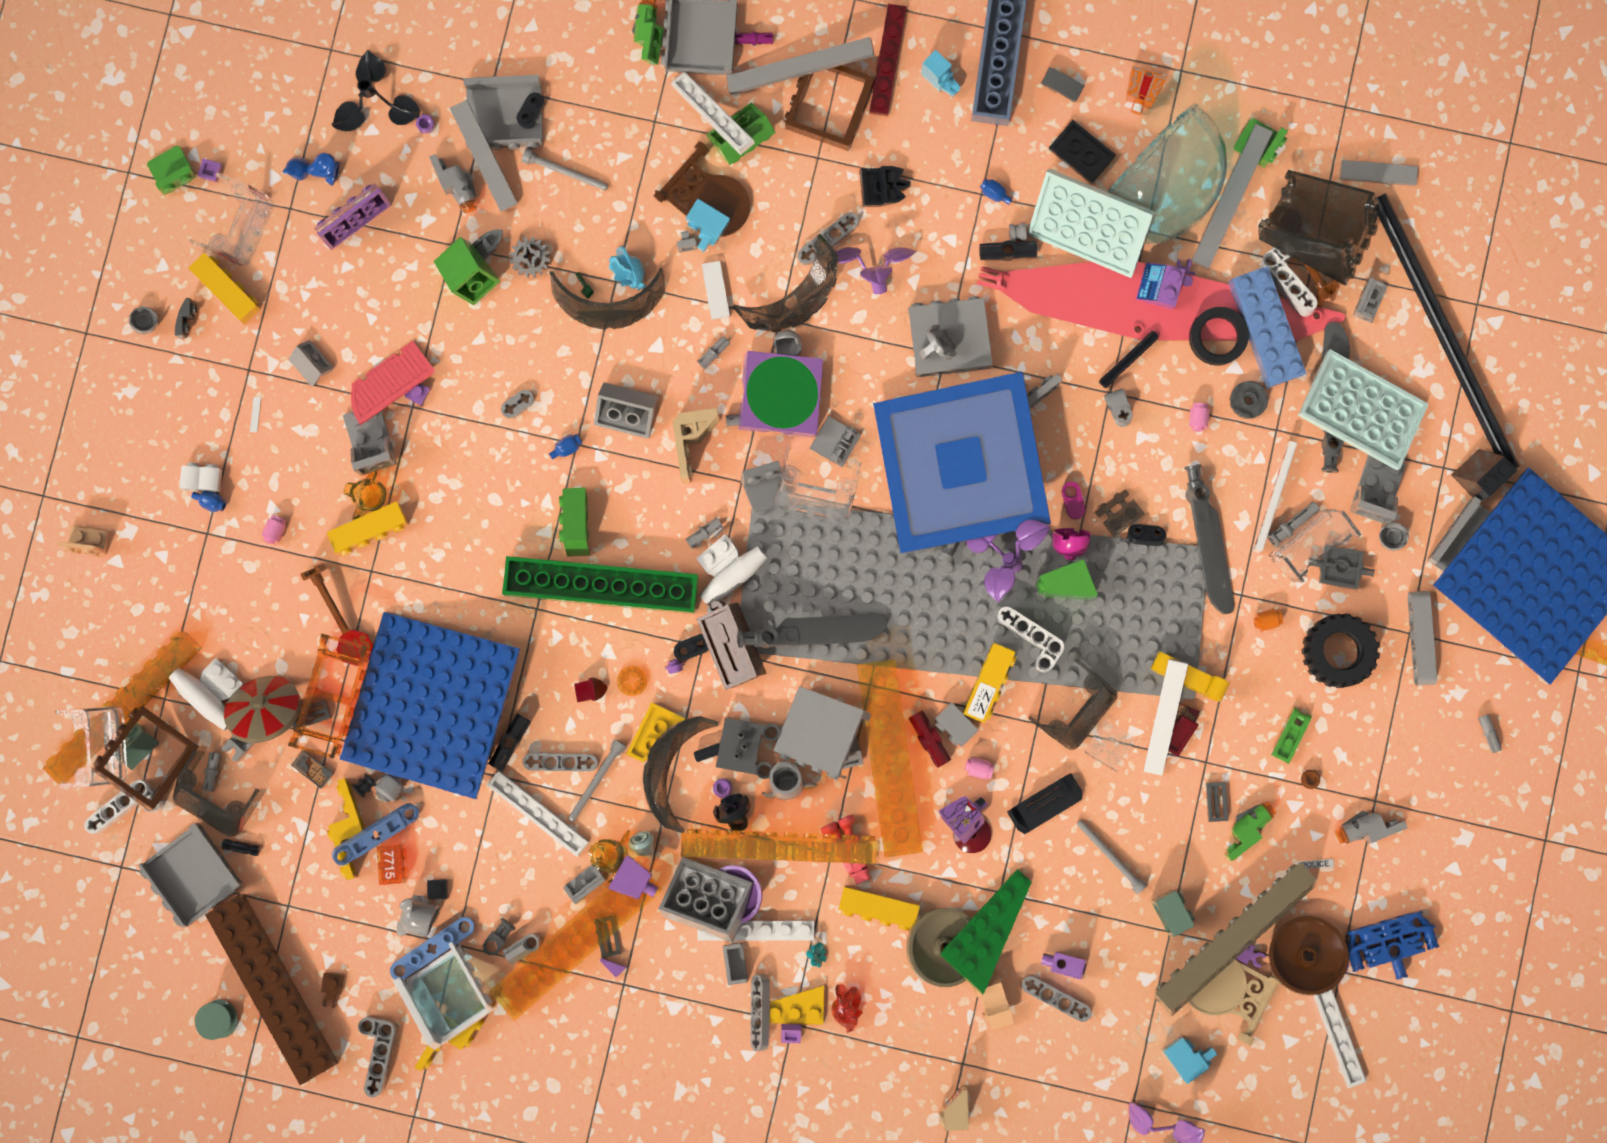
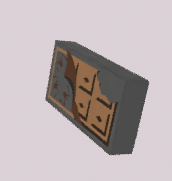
[291,750,334,789]

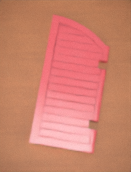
[351,340,436,426]

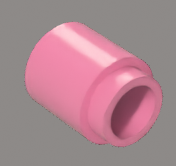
[1189,403,1210,432]
[261,515,286,545]
[965,756,994,779]

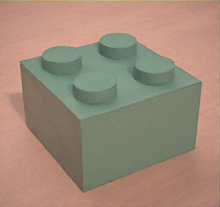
[1150,890,1195,937]

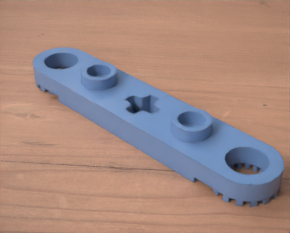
[331,803,419,866]
[390,917,475,980]

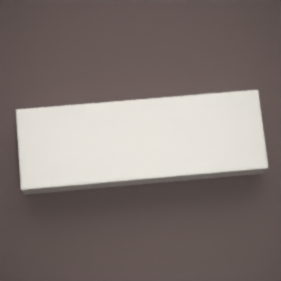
[701,261,730,320]

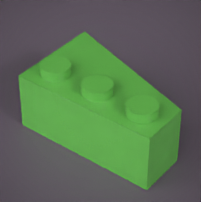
[559,487,590,557]

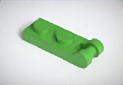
[1271,707,1312,764]

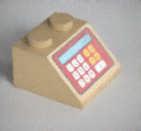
[939,1086,969,1131]

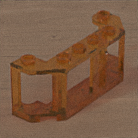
[288,633,370,759]

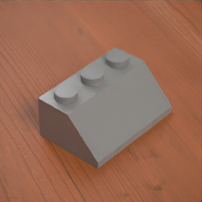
[594,382,659,439]

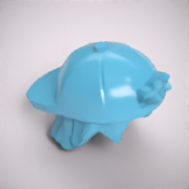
[609,246,647,290]

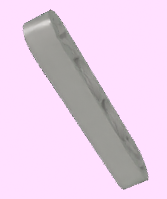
[797,212,859,266]
[522,753,598,772]
[750,974,770,1052]
[1021,976,1091,1022]

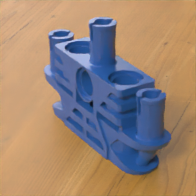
[1347,910,1440,980]

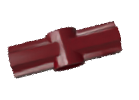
[908,710,951,768]

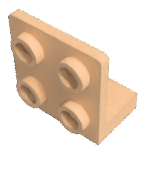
[57,526,110,557]

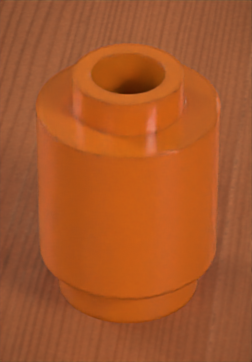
[1253,609,1284,632]

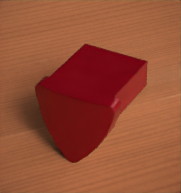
[574,677,608,703]

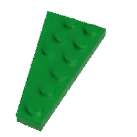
[939,869,1032,995]

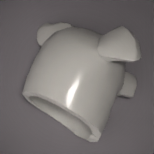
[762,761,818,801]
[396,895,440,936]

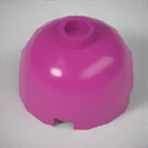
[1052,528,1091,560]

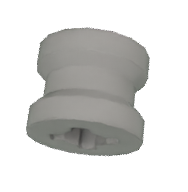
[1009,222,1027,242]

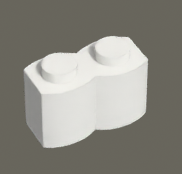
[179,463,222,493]

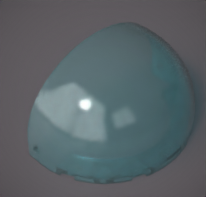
[1107,104,1227,244]

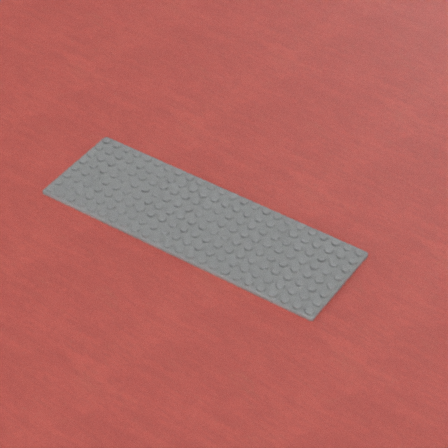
[740,503,1205,699]

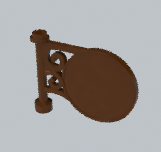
[653,141,750,237]

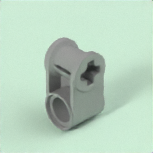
[1104,388,1133,427]

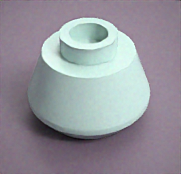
[628,831,654,857]

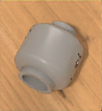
[375,774,404,803]

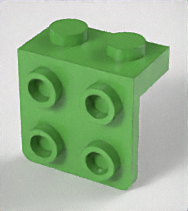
[1233,118,1288,168]
[147,146,197,196]

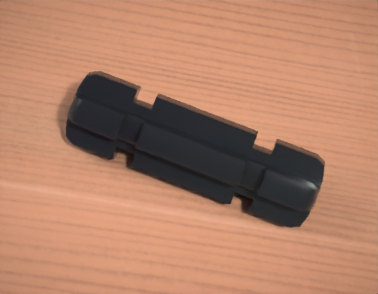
[221,839,260,856]

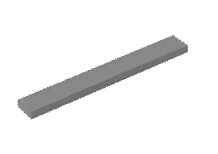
[726,37,875,95]
[1191,124,1273,269]

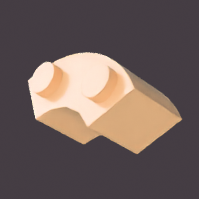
[973,970,1014,1031]

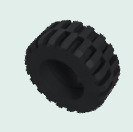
[1301,613,1380,688]

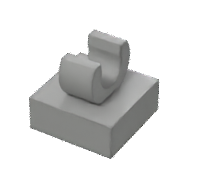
[676,231,697,253]

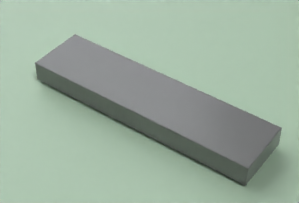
[1340,160,1418,186]

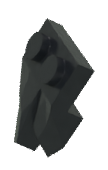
[859,166,911,207]

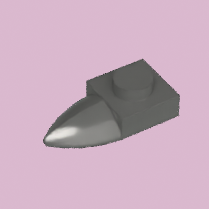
[472,229,503,260]

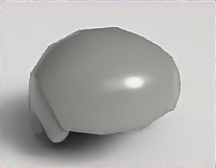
[129,306,158,335]
[773,330,802,356]
[1379,522,1409,552]

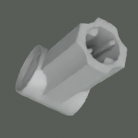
[503,933,542,965]

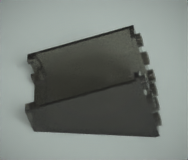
[1258,170,1378,286]

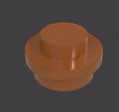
[1300,770,1320,789]

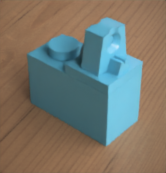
[921,50,961,97]
[686,199,730,252]
[1162,1036,1217,1084]

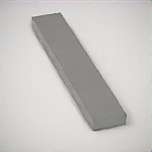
[449,100,518,212]

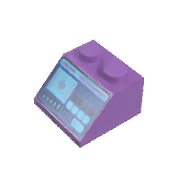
[1136,263,1186,310]

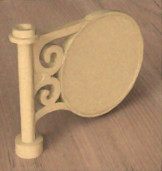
[1188,955,1282,1046]

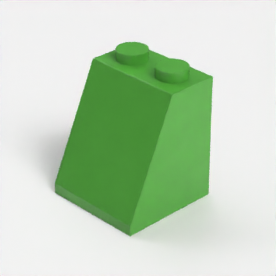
[433,237,501,306]
[1035,559,1098,600]

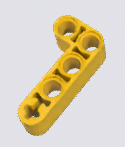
[1150,652,1230,702]

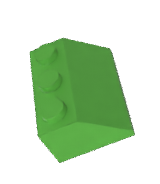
[706,103,776,165]

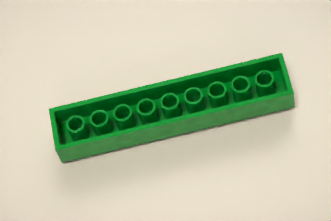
[502,556,699,615]

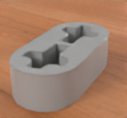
[501,390,534,419]

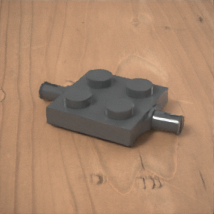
[1308,545,1375,590]

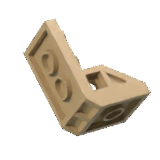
[673,408,720,484]

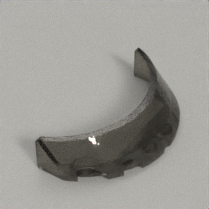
[732,234,839,332]
[550,268,665,330]
[643,716,720,834]

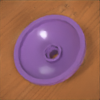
[719,865,763,923]

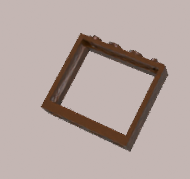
[783,65,875,151]
[92,706,199,811]

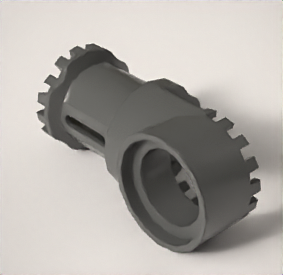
[483,918,516,955]

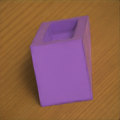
[599,958,627,978]

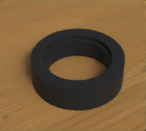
[1189,307,1249,366]

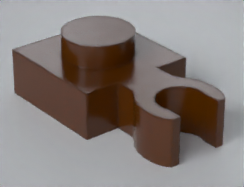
[321,973,344,1008]

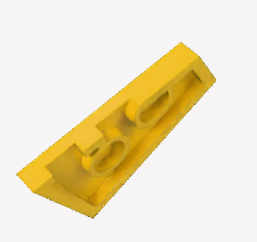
[626,702,686,763]
[769,985,824,1025]

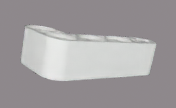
[1260,241,1317,317]
[997,607,1064,673]
[84,780,165,834]

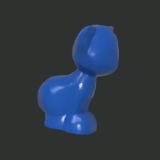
[282,152,340,186]

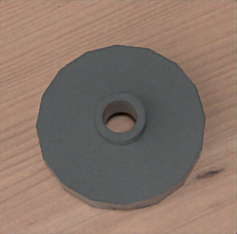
[1229,381,1268,419]

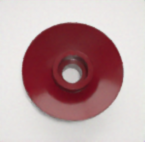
[953,819,991,853]

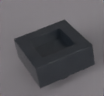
[427,879,448,900]

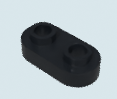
[517,92,545,129]
[1127,524,1166,546]
[674,634,709,661]

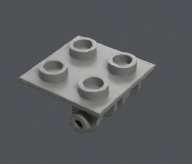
[809,416,861,467]

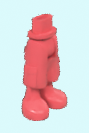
[820,814,870,885]

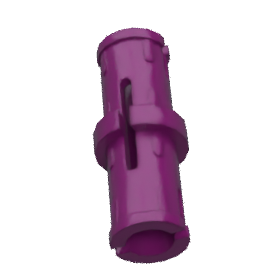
[735,31,773,46]

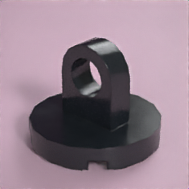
[713,794,751,832]

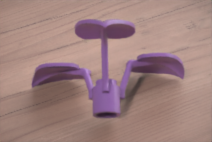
[828,247,916,294]
[966,520,1050,602]
[1129,1102,1205,1143]

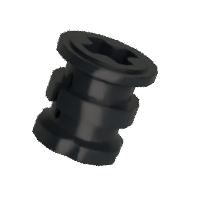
[351,772,377,798]

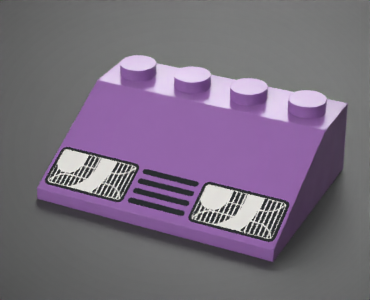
[314,183,391,250]

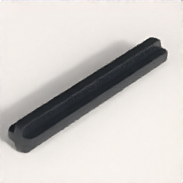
[1099,331,1159,388]

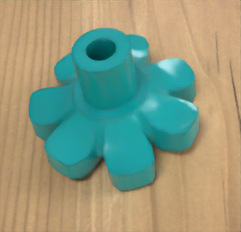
[806,942,827,968]

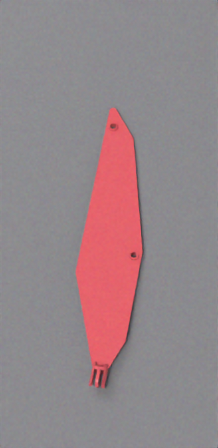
[977,262,1345,341]

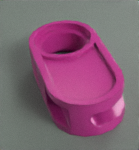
[1061,482,1085,520]

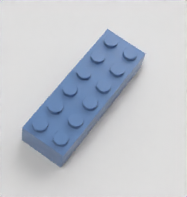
[1228,266,1307,389]

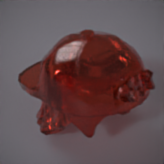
[831,983,863,1033]

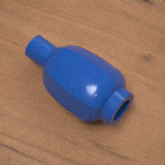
[979,178,1012,205]
[549,434,583,460]
[191,491,227,512]

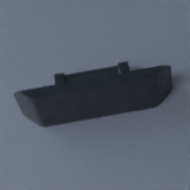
[1007,773,1082,834]

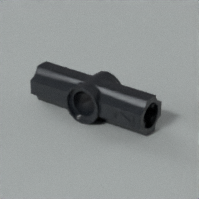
[979,240,1037,261]
[488,713,532,772]

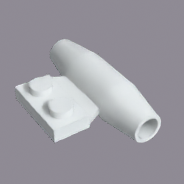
[696,534,768,605]
[169,658,244,731]

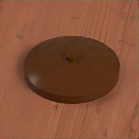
[1268,916,1349,996]

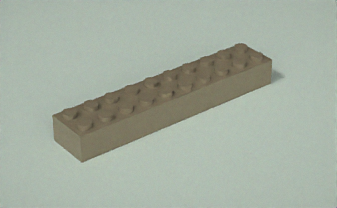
[1155,862,1317,1017]

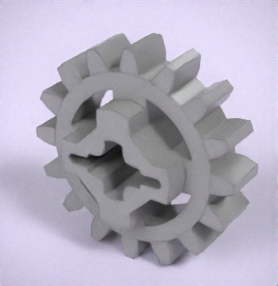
[509,237,551,279]

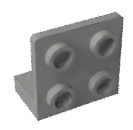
[741,460,789,513]

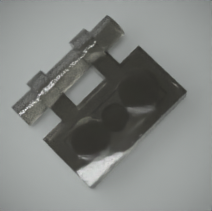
[1094,489,1145,538]

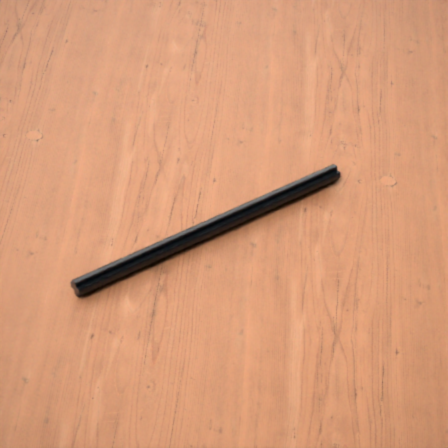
[1371,193,1520,468]

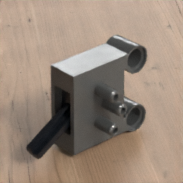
[694,718,780,779]

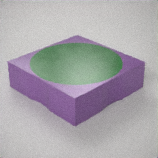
[738,351,823,438]

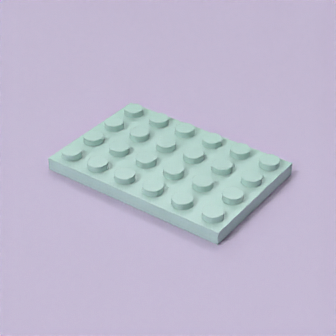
[1027,168,1155,278]
[1298,349,1429,470]

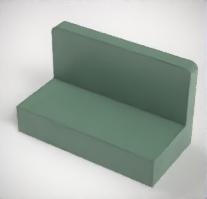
[113,723,159,770]

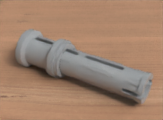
[1267,501,1320,548]

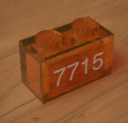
[377,844,408,885]

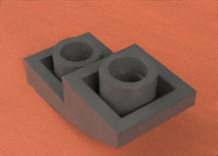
[1040,67,1085,102]
[175,297,197,339]

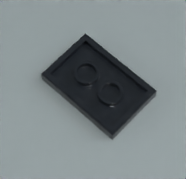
[1048,120,1116,185]

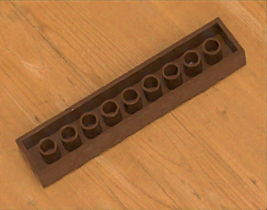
[205,894,338,1085]

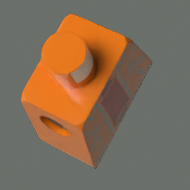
[1126,66,1167,115]

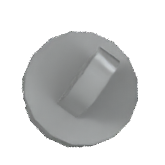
[919,324,957,360]

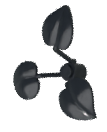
[331,50,420,131]

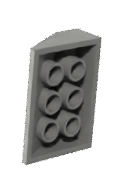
[658,857,753,943]

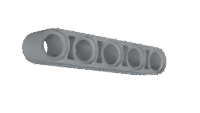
[1407,591,1437,686]

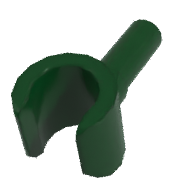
[576,272,594,299]

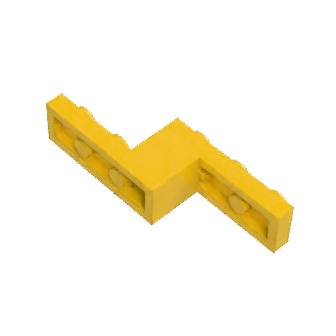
[327,778,365,881]
[414,994,496,1072]

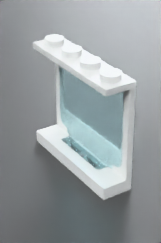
[393,942,494,1050]

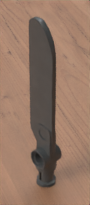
[1321,322,1350,473]
[1184,464,1234,615]
[737,614,887,648]

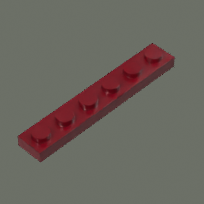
[869,3,907,117]

